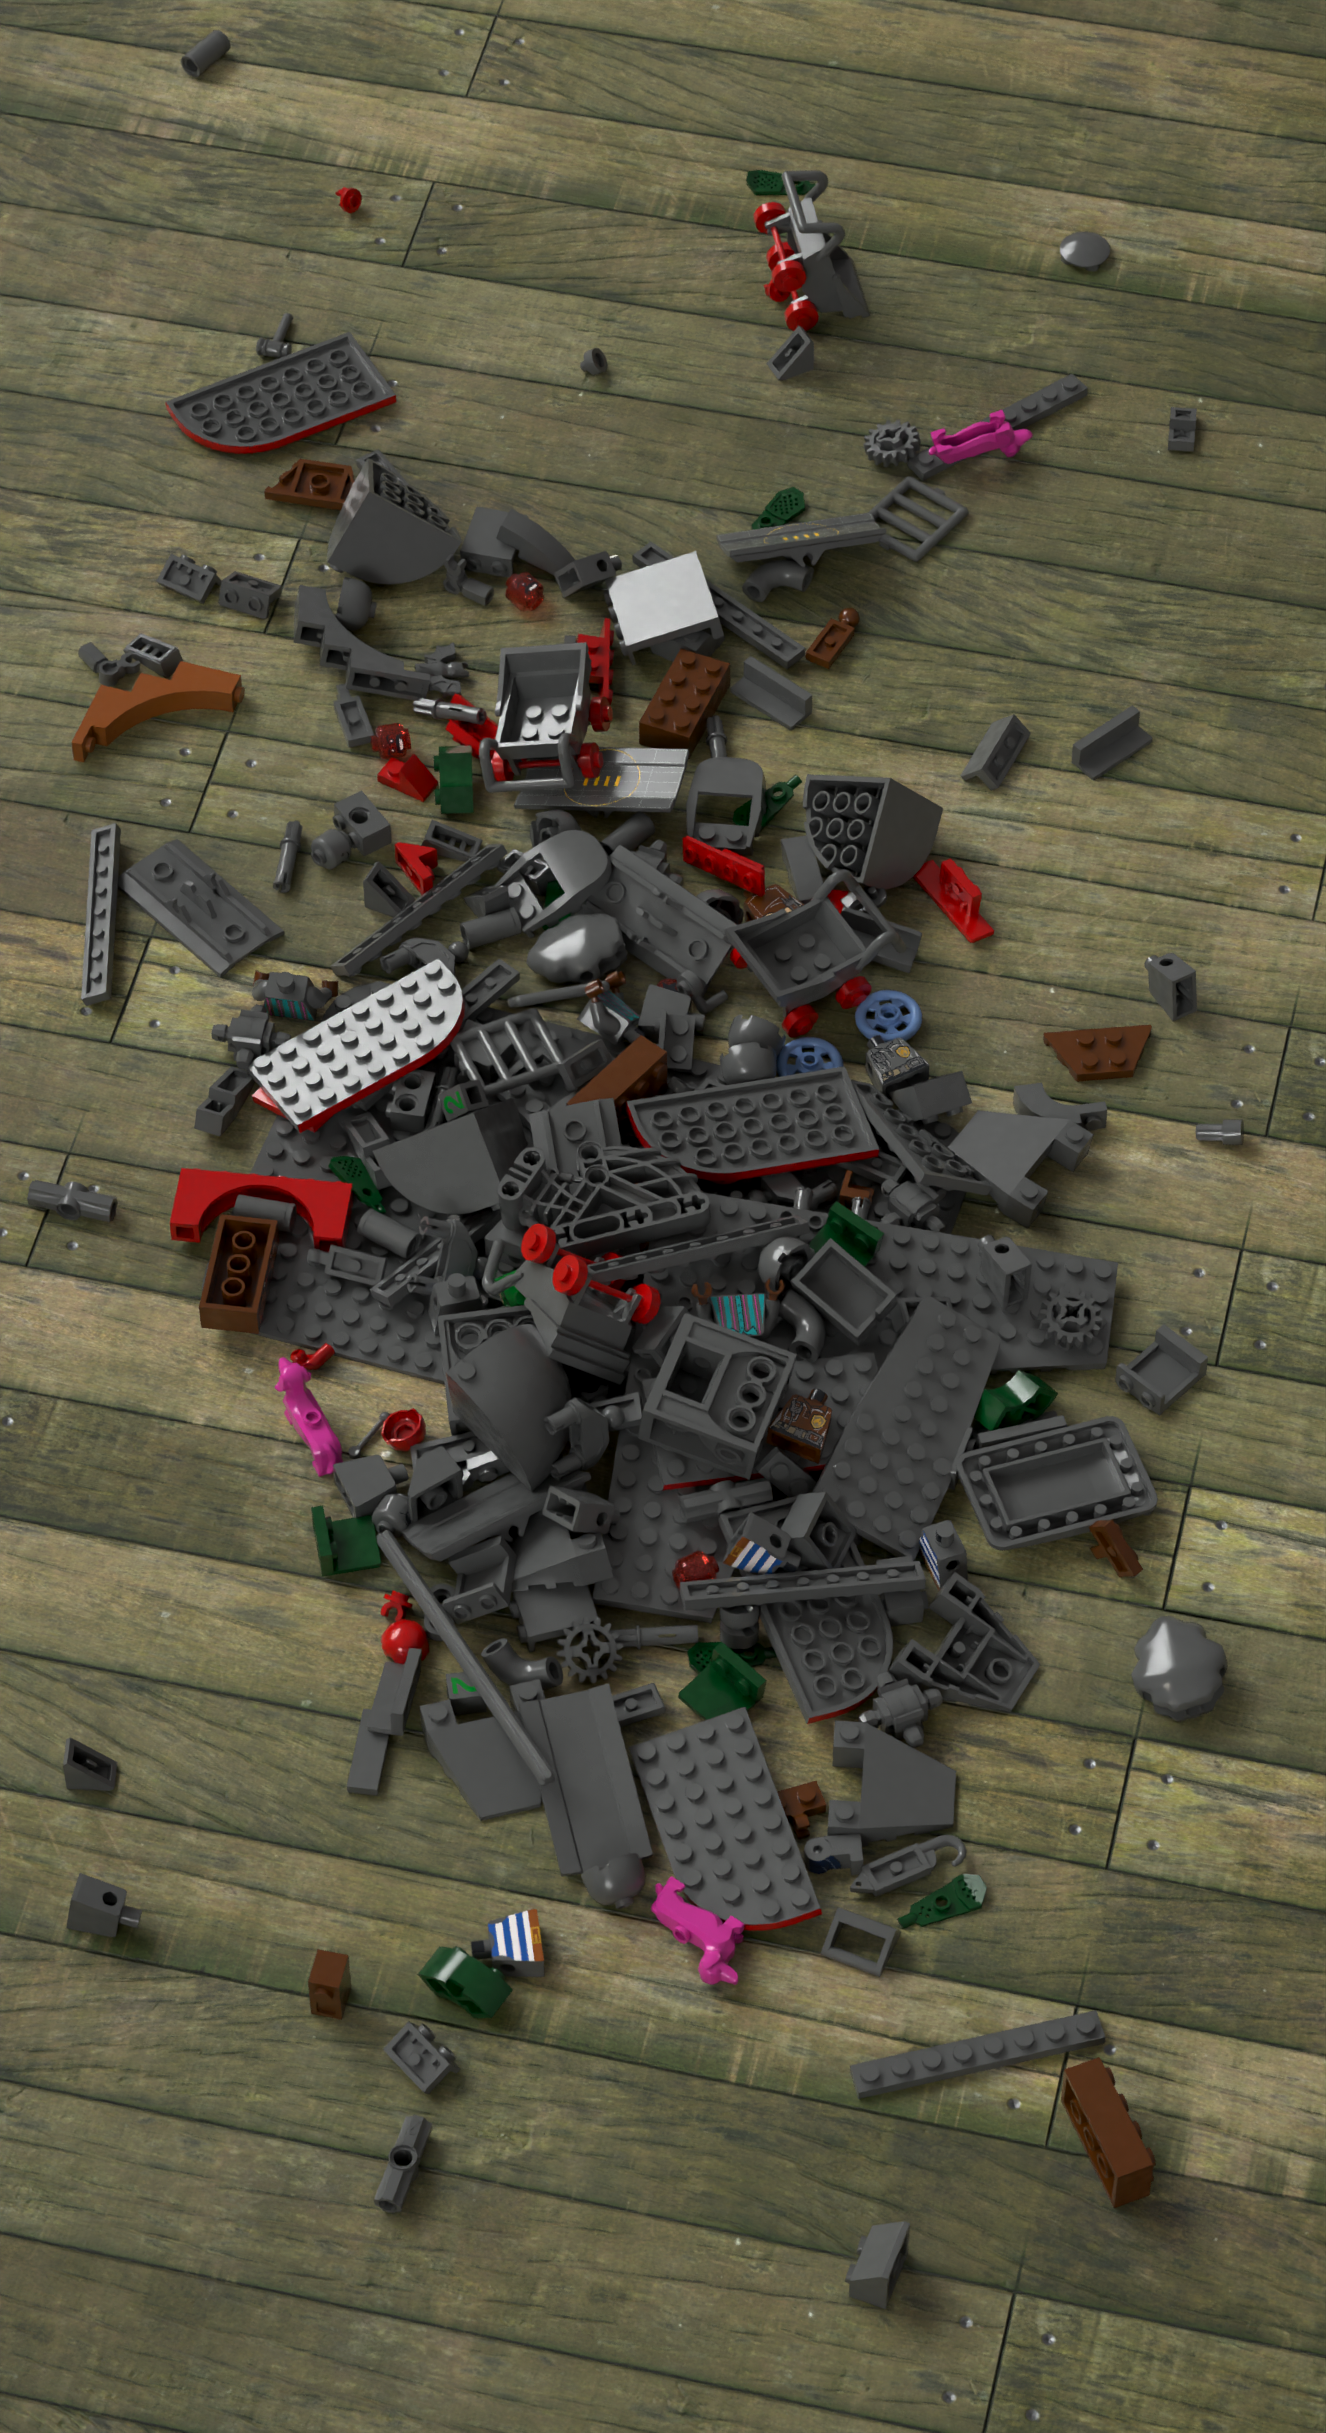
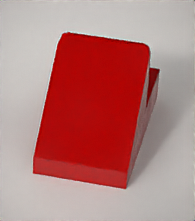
[377,754,438,802]
[394,842,438,895]

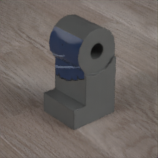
[804,1833,863,1876]

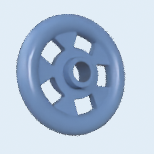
[855,990,922,1043]
[776,1037,843,1077]

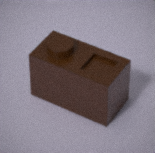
[308,1949,352,2020]

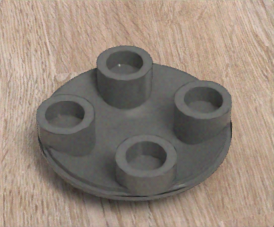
[1060,232,1110,271]

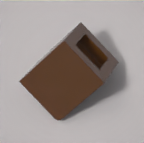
[839,1170,874,1211]

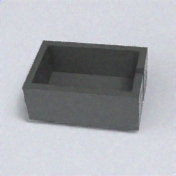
[791,1238,898,1347]

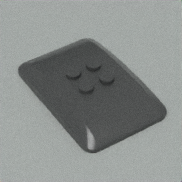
[956,1416,1158,1551]

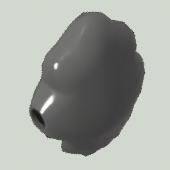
[526,913,627,984]
[1131,1616,1228,1722]

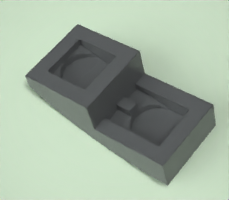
[1168,407,1197,452]

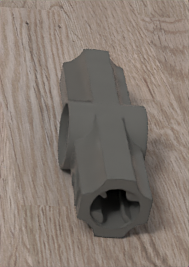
[27,1180,118,1222]
[679,1477,773,1523]
[374,2115,433,2214]

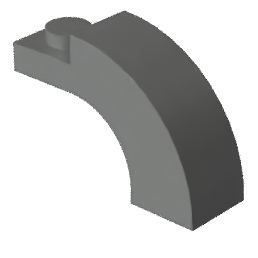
[1013,1083,1107,1131]

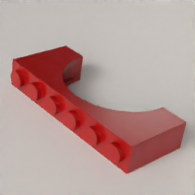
[170,1168,354,1252]

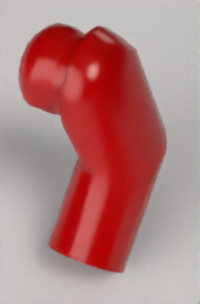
[290,1343,335,1370]

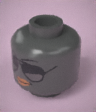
[372,1493,411,1538]

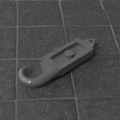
[850,1835,967,1897]

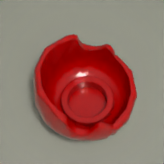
[381,1408,426,1452]
[381,1619,430,1664]

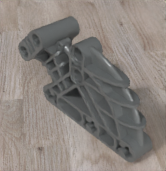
[497,1141,711,1264]

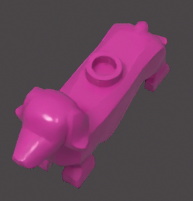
[929,410,1033,464]
[275,1357,344,1477]
[651,1876,744,1985]

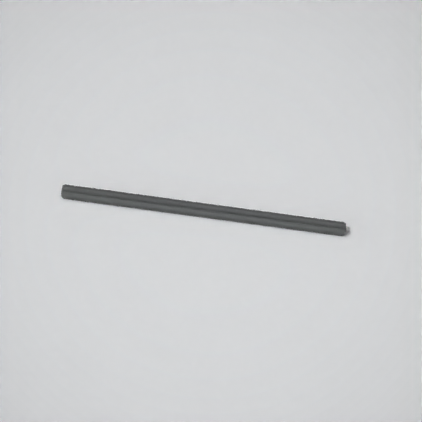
[377,1530,555,1786]

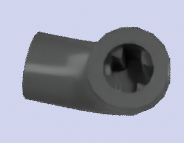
[742,560,814,602]
[778,1289,826,1363]
[481,1638,563,1690]

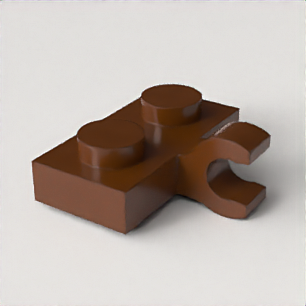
[1089,1520,1143,1577]
[777,1781,826,1839]

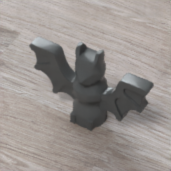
[415,643,469,698]

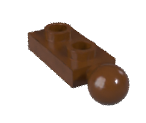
[805,607,860,669]

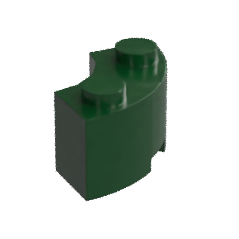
[434,746,474,814]
[974,1370,1058,1431]
[418,1946,513,2018]

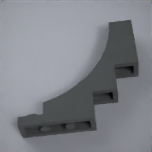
[294,585,430,700]

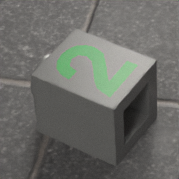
[438,1079,489,1122]
[446,1672,487,1716]

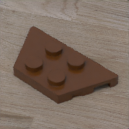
[265,459,355,510]
[1043,1025,1152,1082]

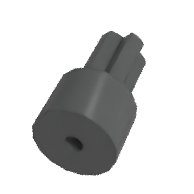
[1196,1119,1244,1145]

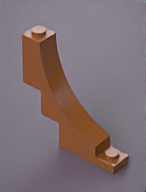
[72,661,245,763]

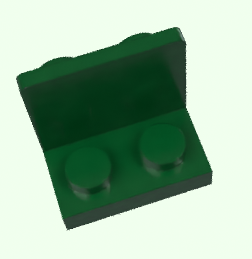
[808,1201,884,1267]
[311,1505,381,1577]
[678,1642,767,1721]

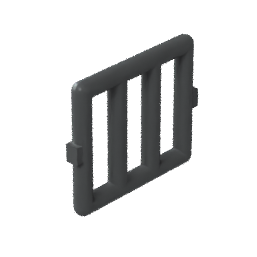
[868,476,969,562]
[507,981,610,1008]
[450,1008,565,1098]

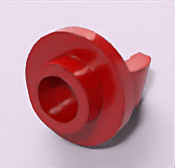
[335,187,362,213]
[763,280,791,302]
[381,1590,413,1621]

